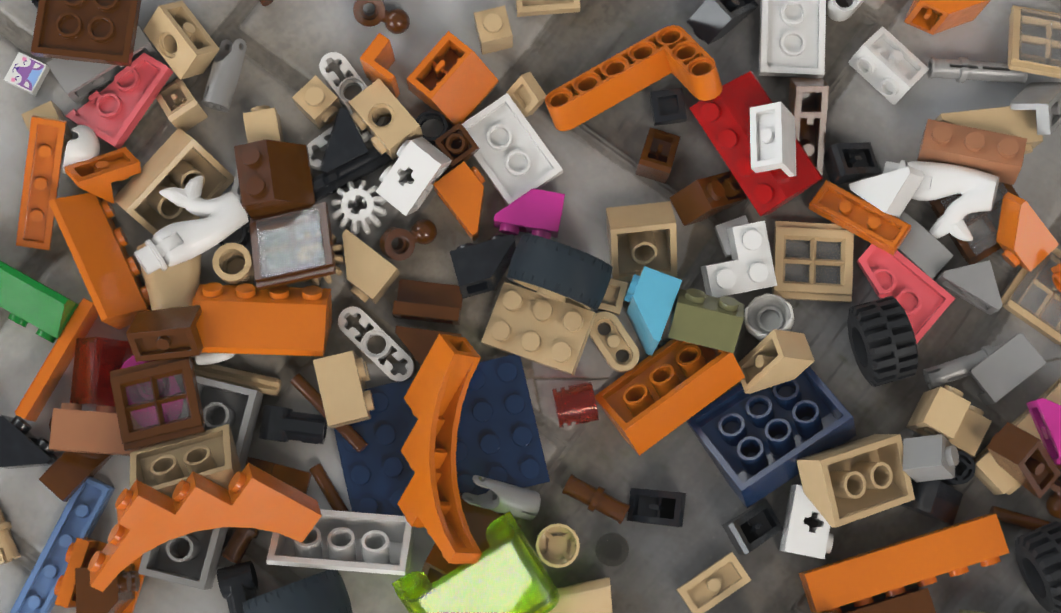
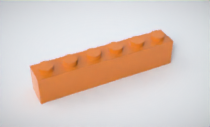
[799,514,1010,613]

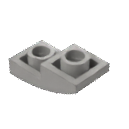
[895,211,954,279]

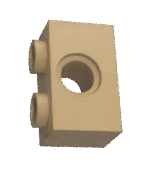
[143,0,220,80]
[348,78,423,160]

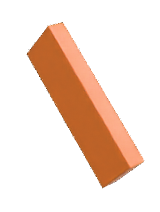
[809,180,912,256]

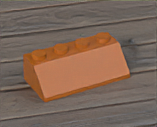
[48,193,152,330]
[192,282,332,357]
[594,339,745,456]

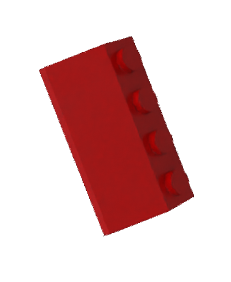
[690,71,823,216]

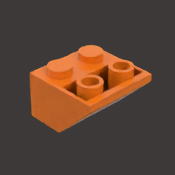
[904,0,991,35]
[406,31,499,126]

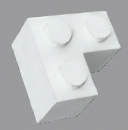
[700,221,777,297]

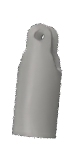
[201,38,247,112]
[462,475,541,521]

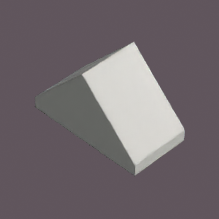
[849,167,924,217]

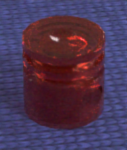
[552,382,599,428]

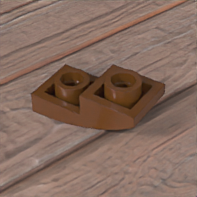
[434,122,480,178]

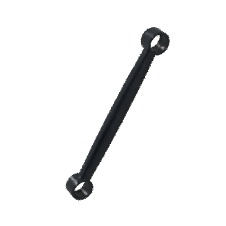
[218,110,449,247]

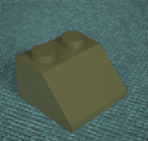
[668,288,744,353]

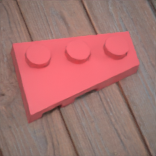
[65,52,173,149]
[856,244,955,344]

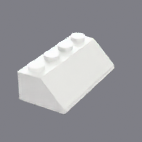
[266,509,414,576]

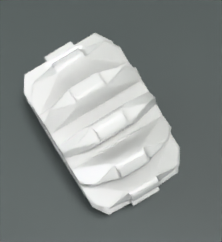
[331,180,387,236]

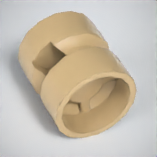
[535,523,580,568]

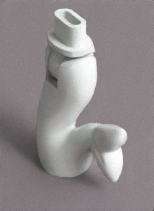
[883,160,999,241]
[134,175,249,275]

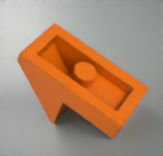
[64,147,142,204]

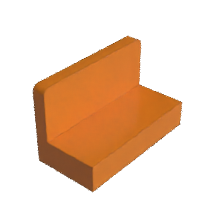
[360,33,400,98]

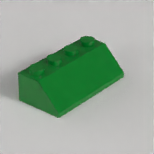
[0,260,78,343]

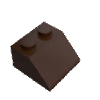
[234,139,316,218]
[75,564,140,613]

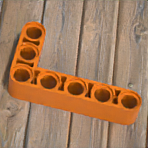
[545,25,722,131]

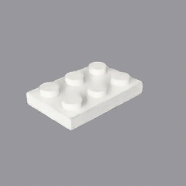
[759,0,826,78]
[462,93,563,205]

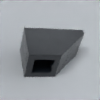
[450,234,516,299]
[0,415,58,469]

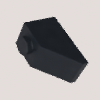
[687,0,759,45]

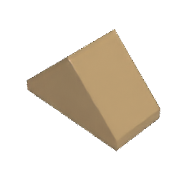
[156,78,208,132]

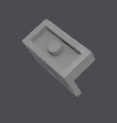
[1010,82,1061,135]
[969,333,1046,406]

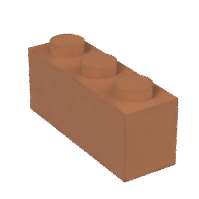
[917,119,1027,185]
[49,403,155,456]

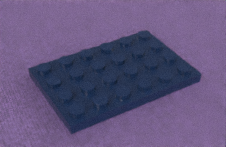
[334,354,550,516]

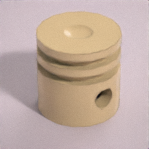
[212,243,255,285]

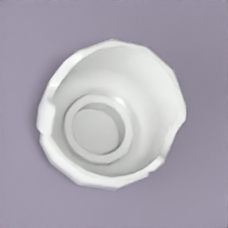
[62,125,100,174]
[744,293,794,341]

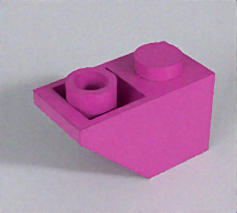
[494,188,565,240]

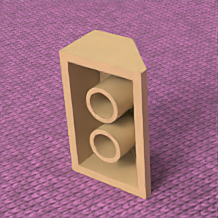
[114,128,235,235]
[129,424,242,498]
[796,434,915,528]

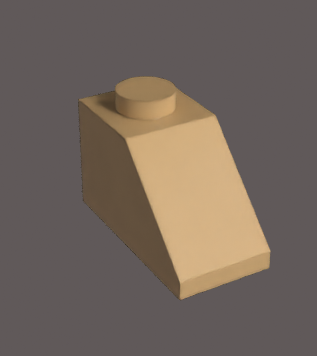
[342,229,400,304]
[738,329,815,394]

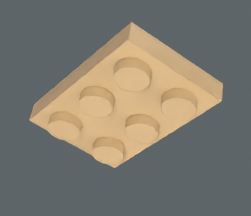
[481,282,597,376]

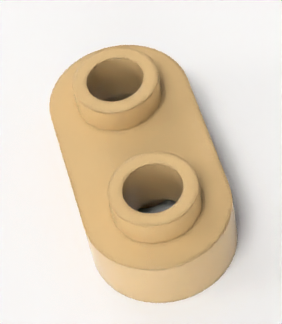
[589,311,639,373]

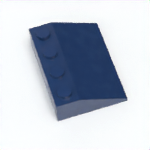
[687,366,856,508]

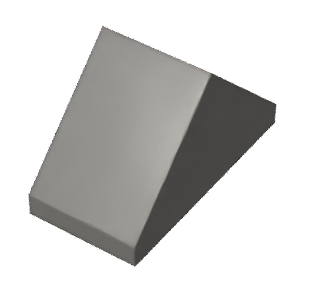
[934,260,1003,315]

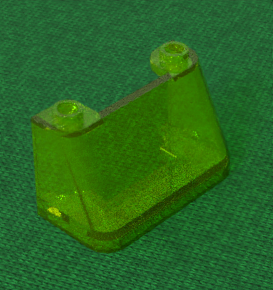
[392,511,560,613]

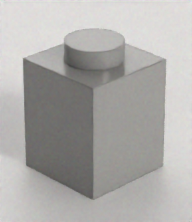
[903,434,959,482]

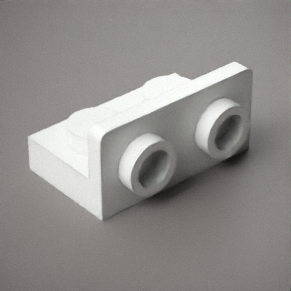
[848,26,929,105]

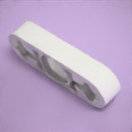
[338,306,415,382]

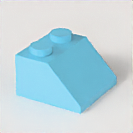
[624,266,682,356]

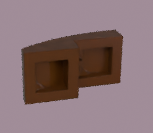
[39,452,113,502]

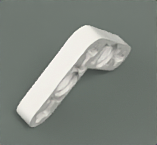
[307,52,387,171]

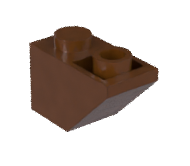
[670,171,747,226]

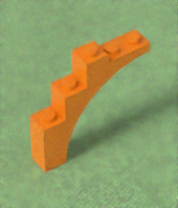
[397,334,482,564]
[88,463,322,592]

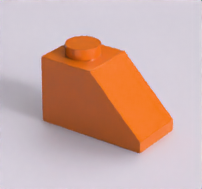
[433,161,485,241]
[996,192,1059,272]

